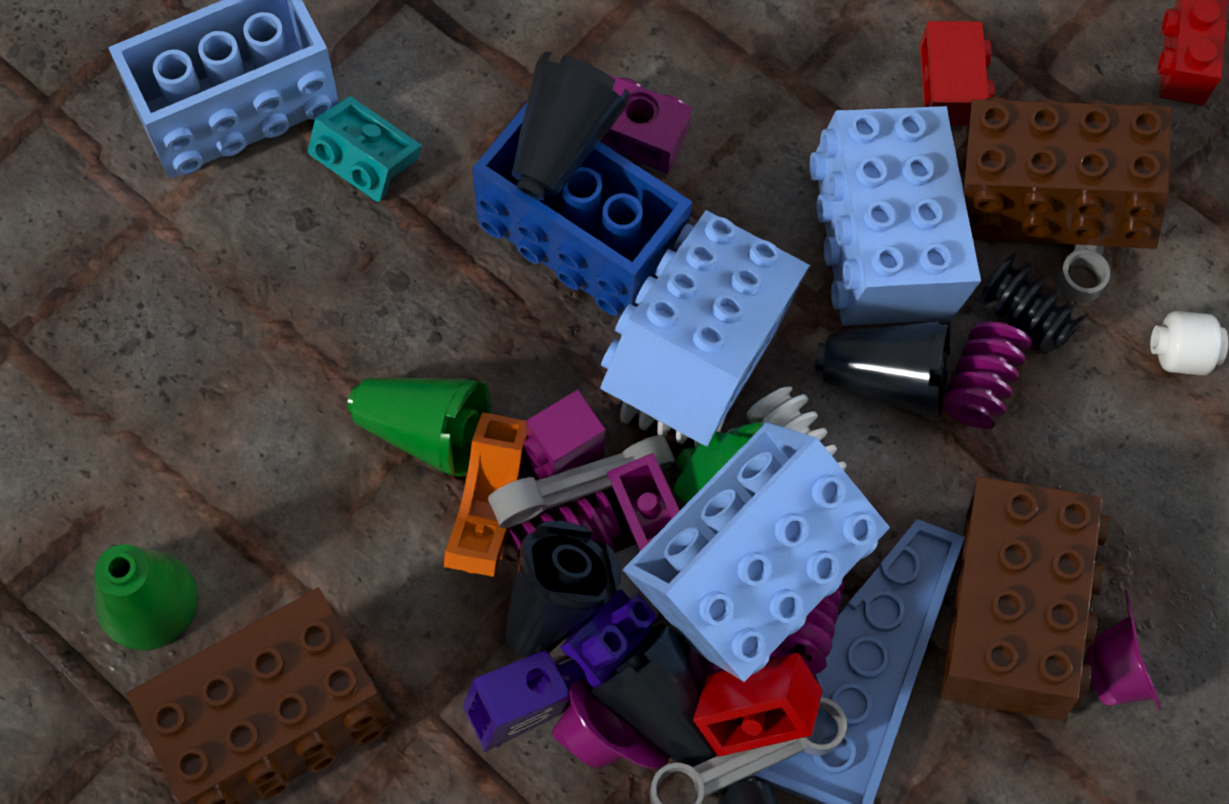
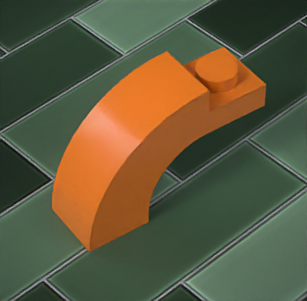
[444,412,527,577]

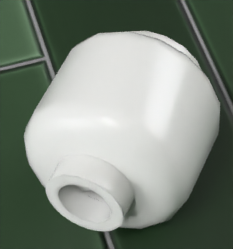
[1150,311,1228,375]

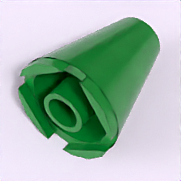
[348,378,491,477]
[94,544,199,651]

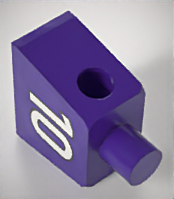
[463,650,588,752]

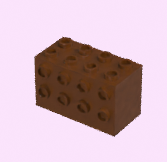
[964,97,1172,249]
[940,476,1109,721]
[125,587,392,804]

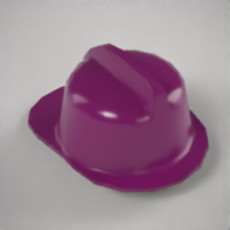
[1086,590,1161,711]
[552,680,669,769]

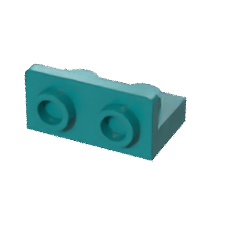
[308,96,422,202]

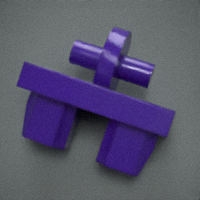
[560,589,656,688]

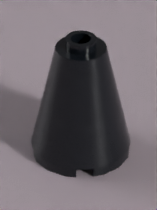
[511,52,630,200]
[815,321,951,419]
[505,521,621,658]
[587,624,718,767]

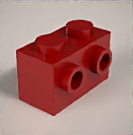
[1157,0,1228,106]
[919,21,995,125]
[693,653,823,757]

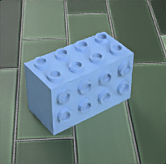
[108,0,339,179]
[809,106,981,326]
[600,210,810,447]
[623,422,890,682]

